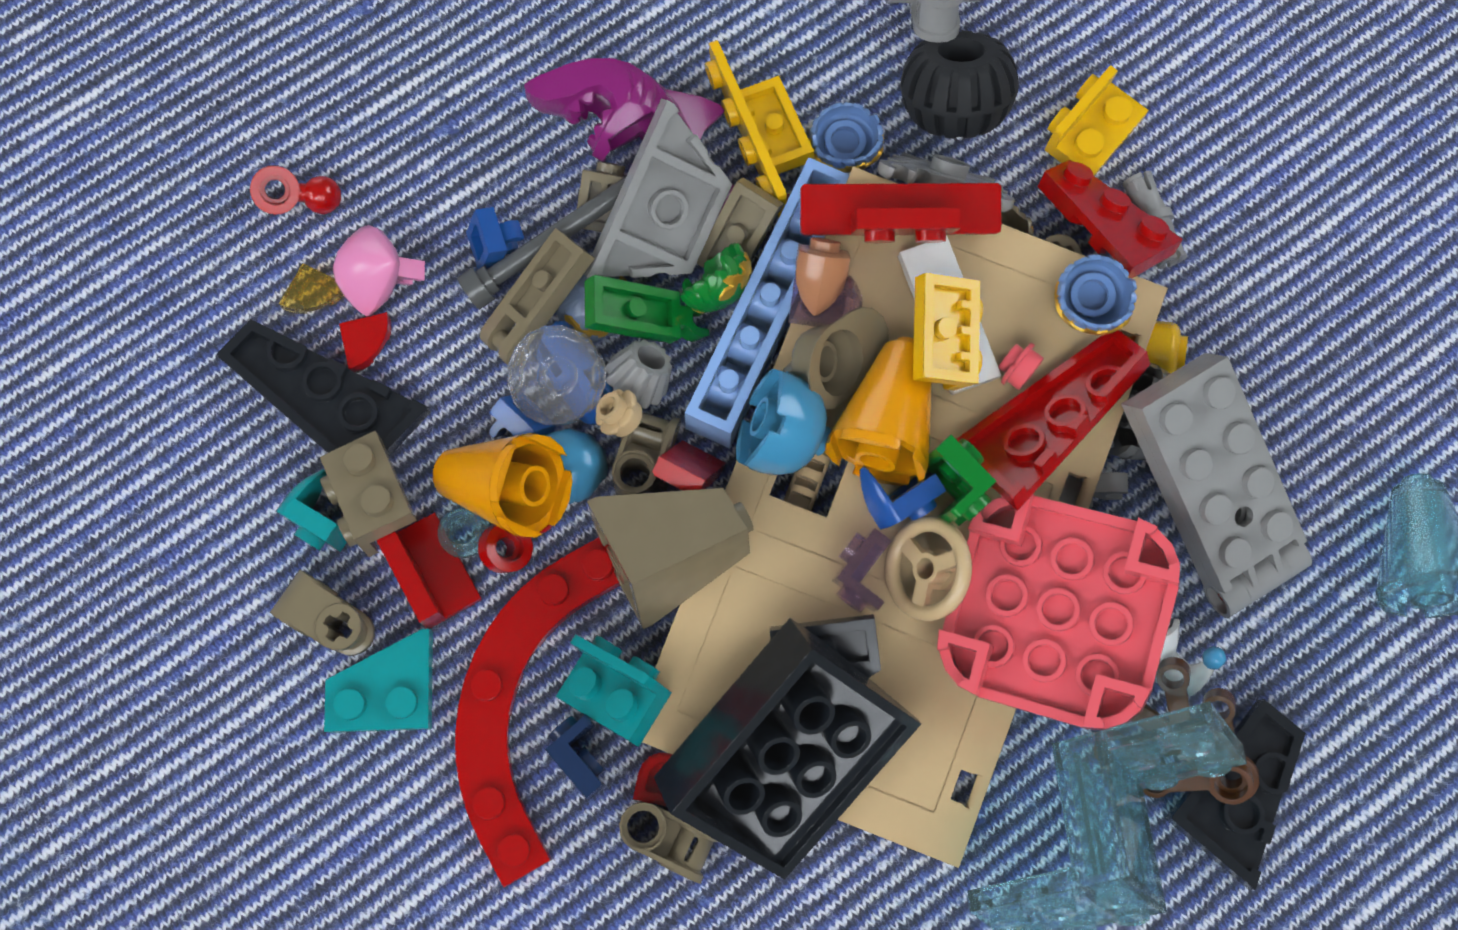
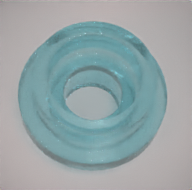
[438,508,488,558]

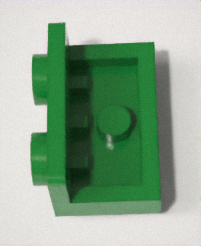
[927,435,996,526]

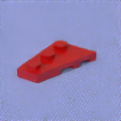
[1037,160,1183,278]

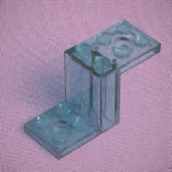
[967,701,1247,930]

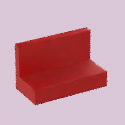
[376,512,482,629]

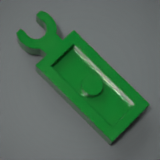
[585,275,709,344]

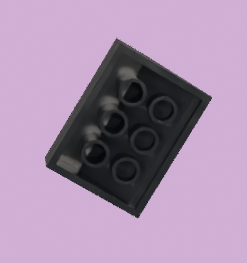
[654,618,921,880]

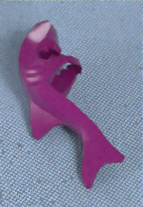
[524,58,790,218]

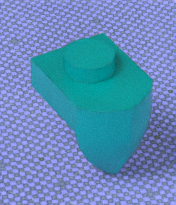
[275,469,347,552]

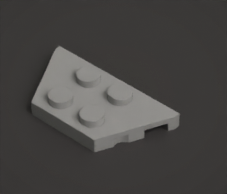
[584,98,732,278]

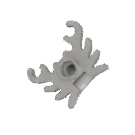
[877,152,1015,213]

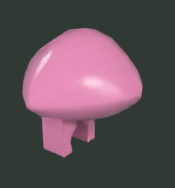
[333,225,425,316]

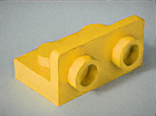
[1044,65,1149,176]
[913,273,983,391]

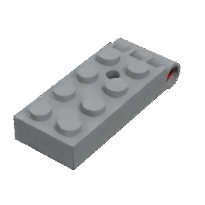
[1121,353,1312,618]

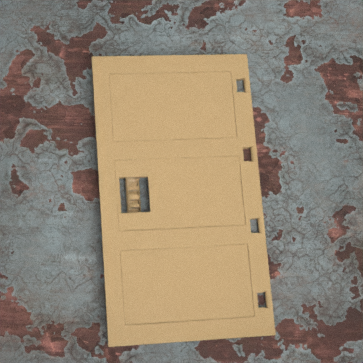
[642,166,1168,868]

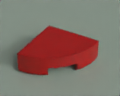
[339,312,391,373]

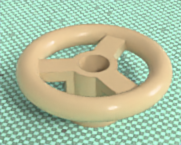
[885,516,972,621]

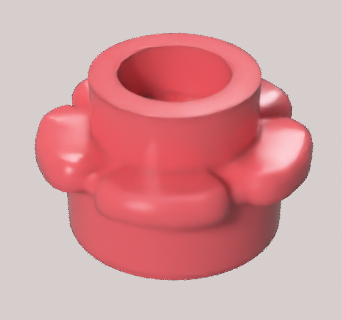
[998,343,1044,390]

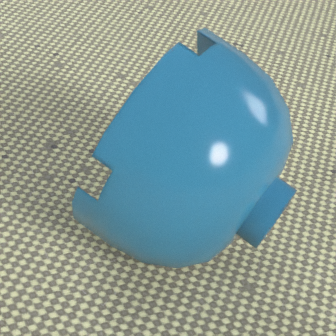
[736,369,831,475]

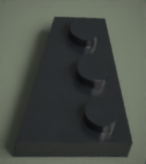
[1165,699,1306,890]

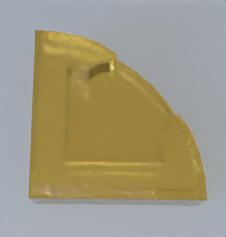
[279,263,344,314]

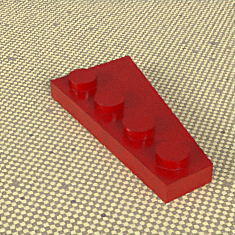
[956,330,1150,511]

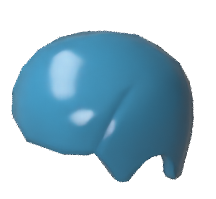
[546,428,608,504]

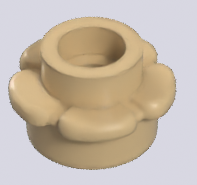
[595,389,642,437]

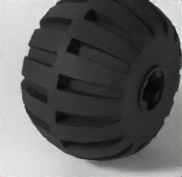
[900,30,1019,139]

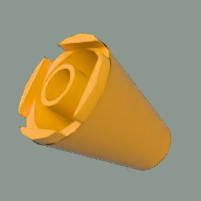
[825,337,932,486]
[433,433,572,538]

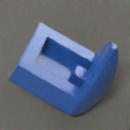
[860,466,947,530]

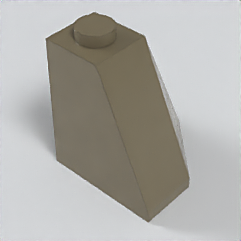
[587,488,753,629]

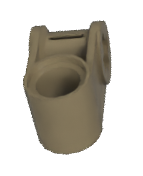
[612,412,681,495]
[270,569,375,656]
[619,802,718,884]

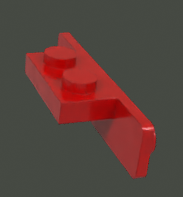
[800,183,1001,244]

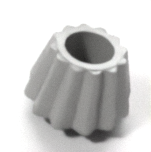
[604,339,672,409]

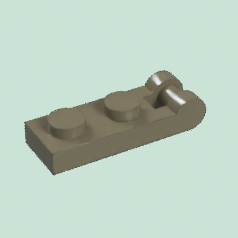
[480,228,595,368]

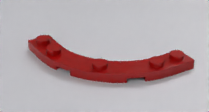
[455,537,620,888]

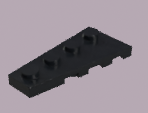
[216,319,431,457]

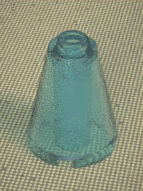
[1376,473,1458,618]

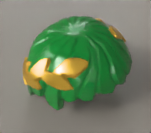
[679,242,752,314]

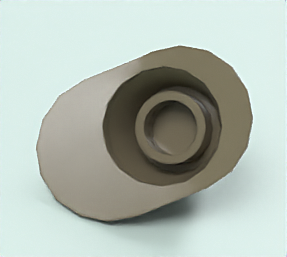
[783,307,889,409]

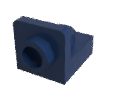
[545,715,605,800]

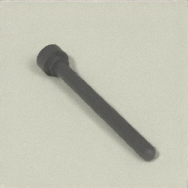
[457,175,627,310]

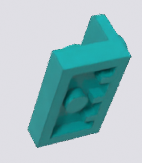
[556,634,672,747]

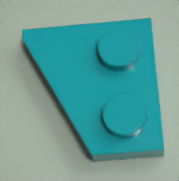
[324,629,433,733]

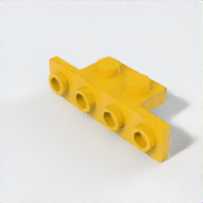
[704,40,814,218]

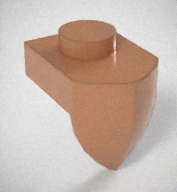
[796,237,850,316]

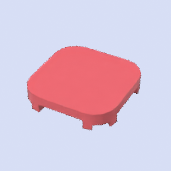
[937,494,1180,731]

